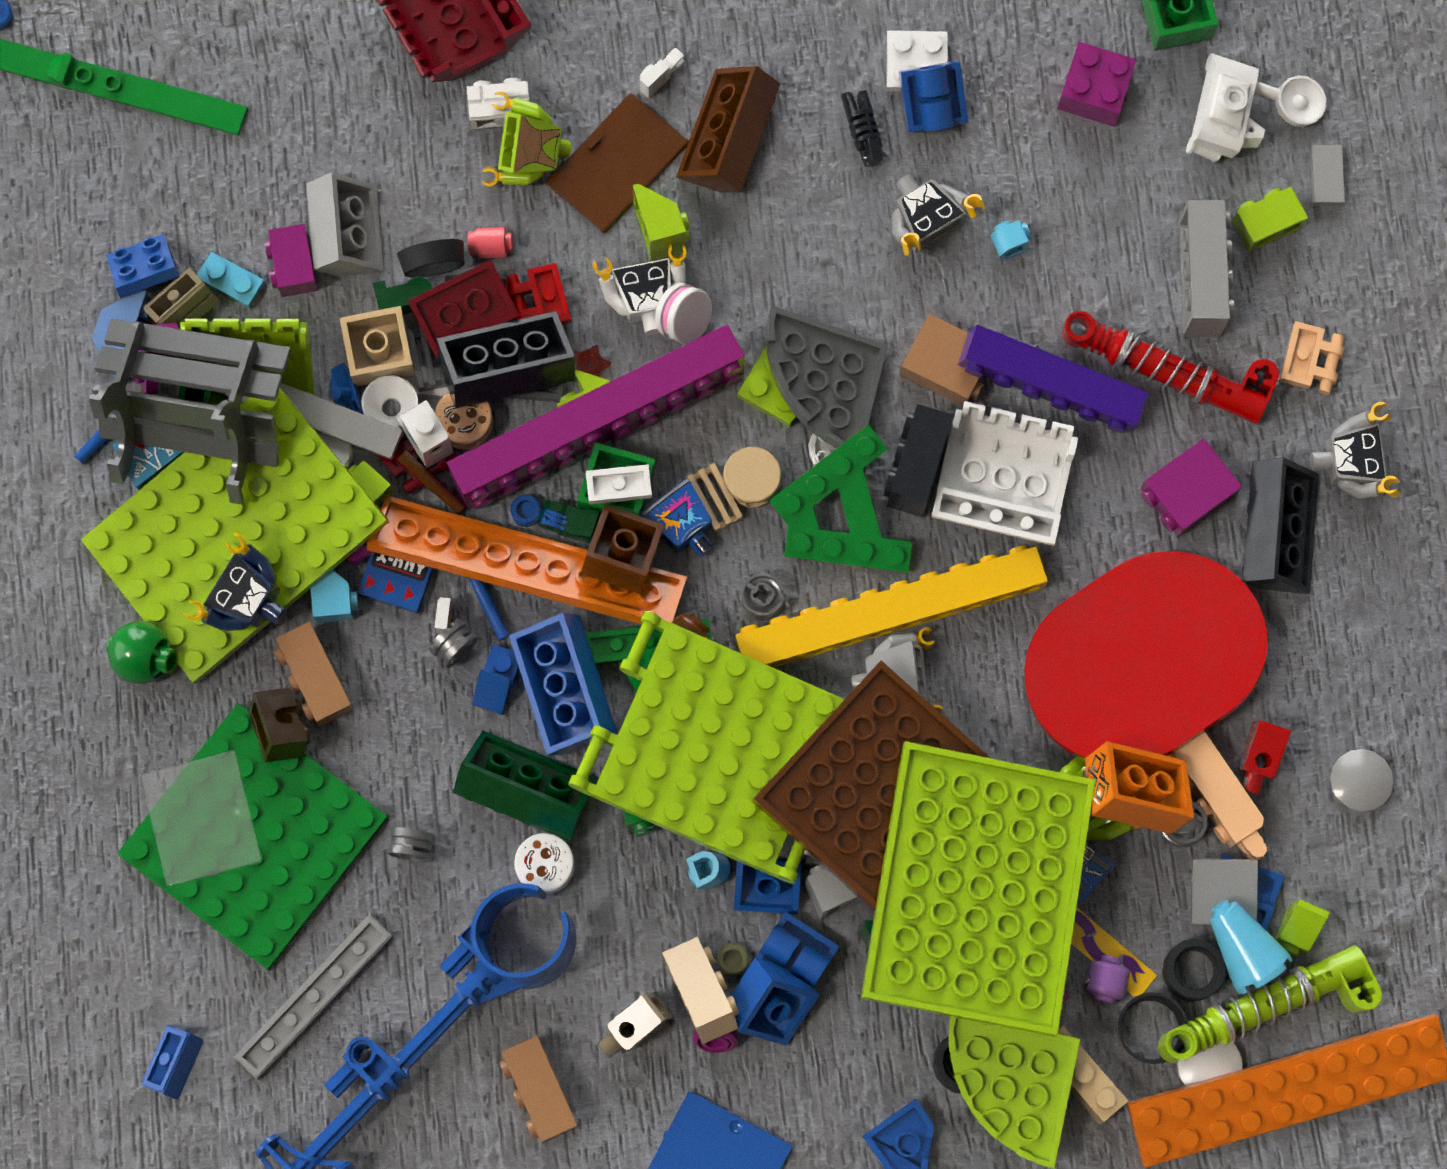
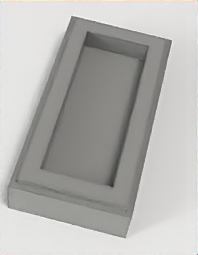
[1310,145,1345,206]

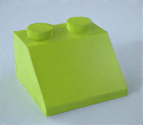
[633,184,690,262]

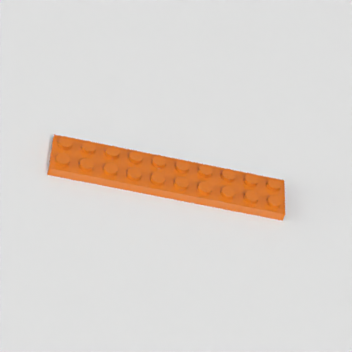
[367,495,687,624]
[1126,1014,1447,1168]

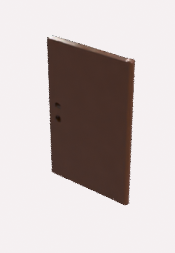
[546,93,689,234]

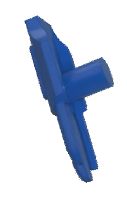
[329,363,364,415]

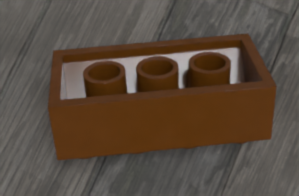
[676,66,780,193]

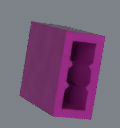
[1140,438,1242,537]

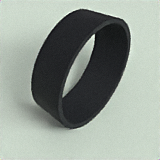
[397,239,465,278]
[1118,992,1188,1064]

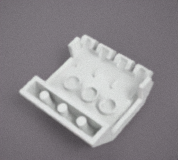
[931,401,1078,546]

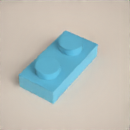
[197,252,266,309]

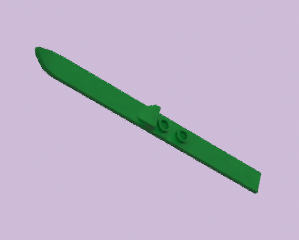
[0,39,248,136]

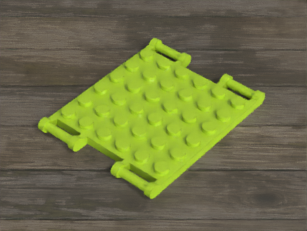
[568,611,845,884]

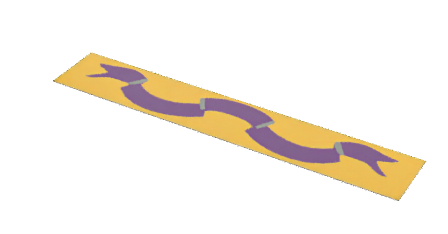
[1071,907,1158,997]

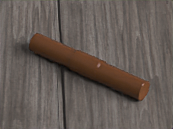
[398,450,465,514]

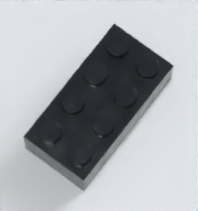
[437,311,575,409]

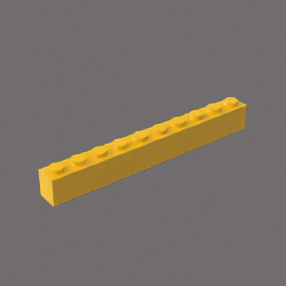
[735,545,1048,668]

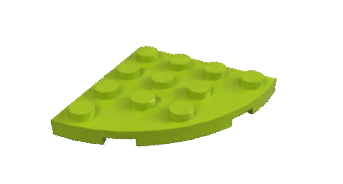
[949,1016,1081,1169]

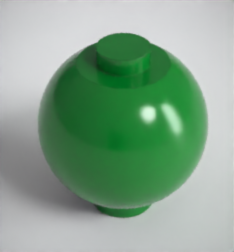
[106,621,178,684]

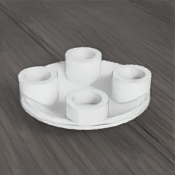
[1177,1043,1242,1086]

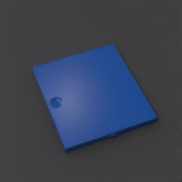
[648,1091,792,1169]

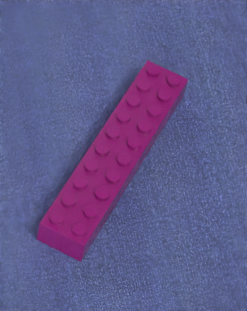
[447,324,745,510]

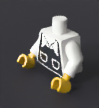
[592,243,687,335]

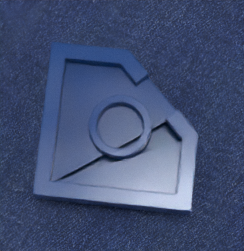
[862,1099,934,1169]

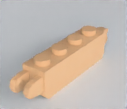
[1168,732,1268,861]

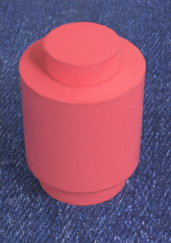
[468,227,514,259]

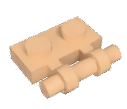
[1279,321,1345,395]

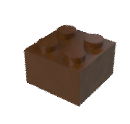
[580,504,664,594]

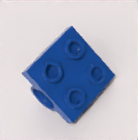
[899,61,968,132]
[106,234,180,298]
[756,911,840,988]

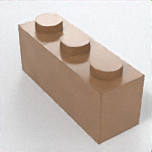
[274,621,354,727]
[499,1036,578,1143]

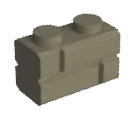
[143,267,219,329]

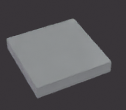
[1191,858,1258,924]

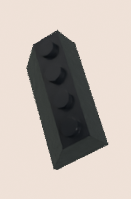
[1242,457,1319,594]

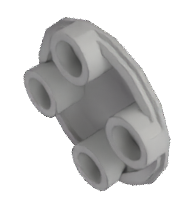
[1330,749,1394,812]

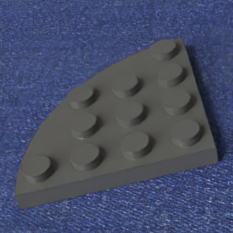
[766,306,888,448]

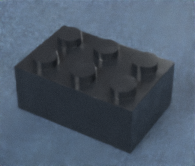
[883,404,953,517]

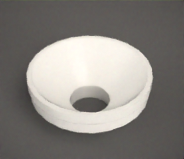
[361,375,418,429]

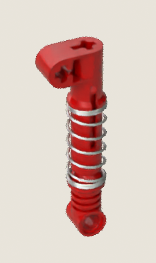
[1061,311,1279,425]

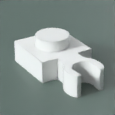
[640,48,684,98]

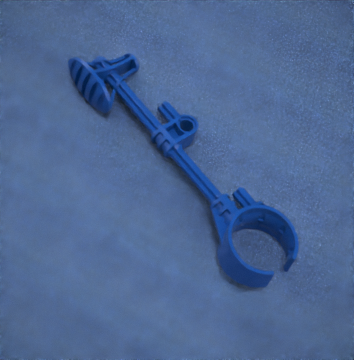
[256,883,577,1169]

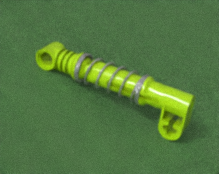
[1158,945,1382,1063]

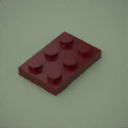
[408,259,520,356]

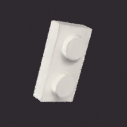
[586,464,652,504]

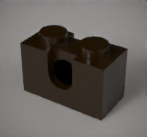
[248,687,310,763]

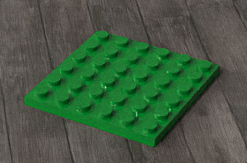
[117,703,388,971]

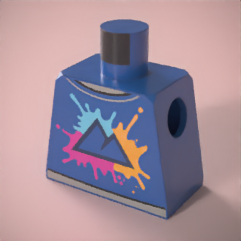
[640,478,714,557]

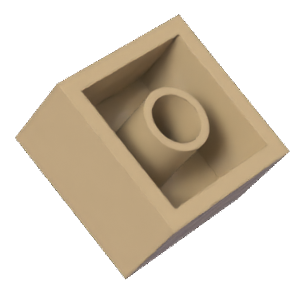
[340,306,415,387]

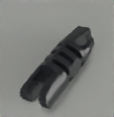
[841,90,883,167]

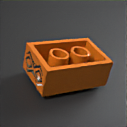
[1085,741,1194,834]

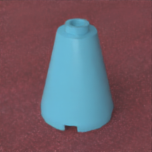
[1209,900,1293,994]

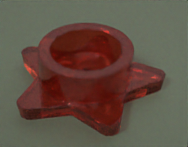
[573,345,611,377]

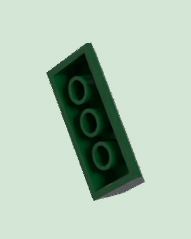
[452,730,599,842]

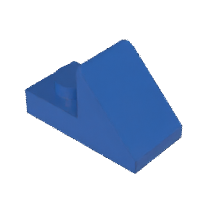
[472,644,519,715]

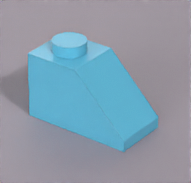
[311,570,359,623]

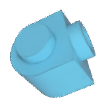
[990,220,1031,260]
[686,851,730,890]

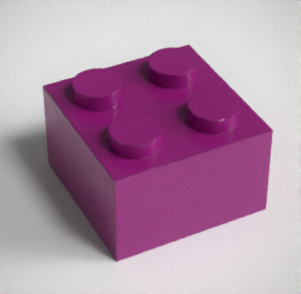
[1057,42,1137,127]

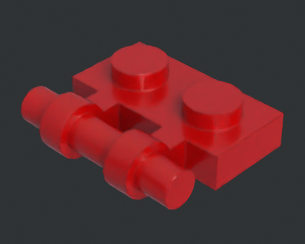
[508,263,572,325]

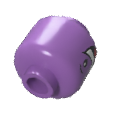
[1085,955,1130,1004]

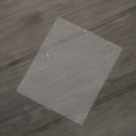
[141,750,262,886]

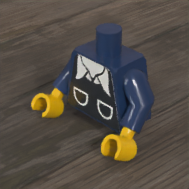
[183,532,287,631]

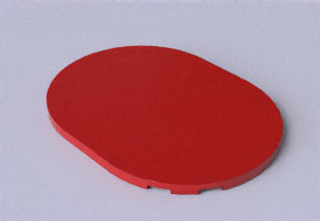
[1024,551,1268,758]

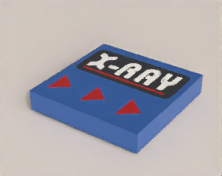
[357,552,434,614]

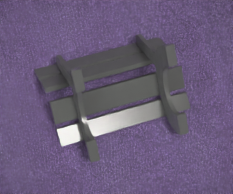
[88,319,291,505]

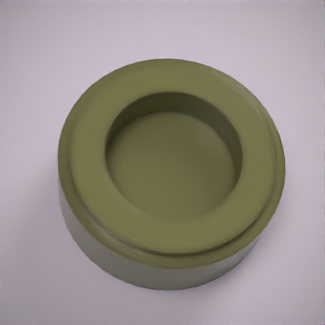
[717,943,749,976]

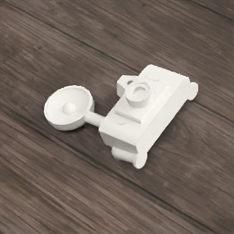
[1186,53,1326,163]

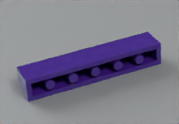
[957,324,1148,433]

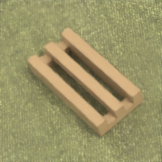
[687,463,743,532]

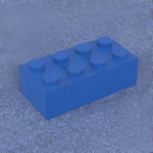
[509,613,618,756]

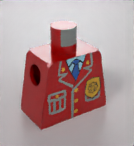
[1238,720,1291,795]

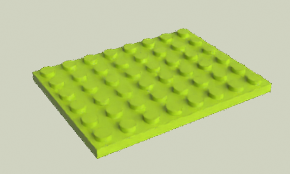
[81,387,389,684]
[861,741,1095,1037]

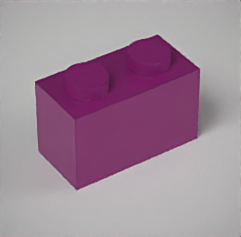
[264,224,318,297]

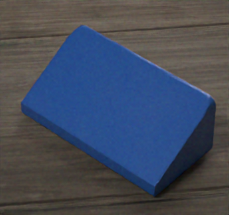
[141,1024,203,1099]

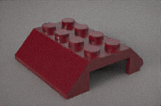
[377,0,531,82]

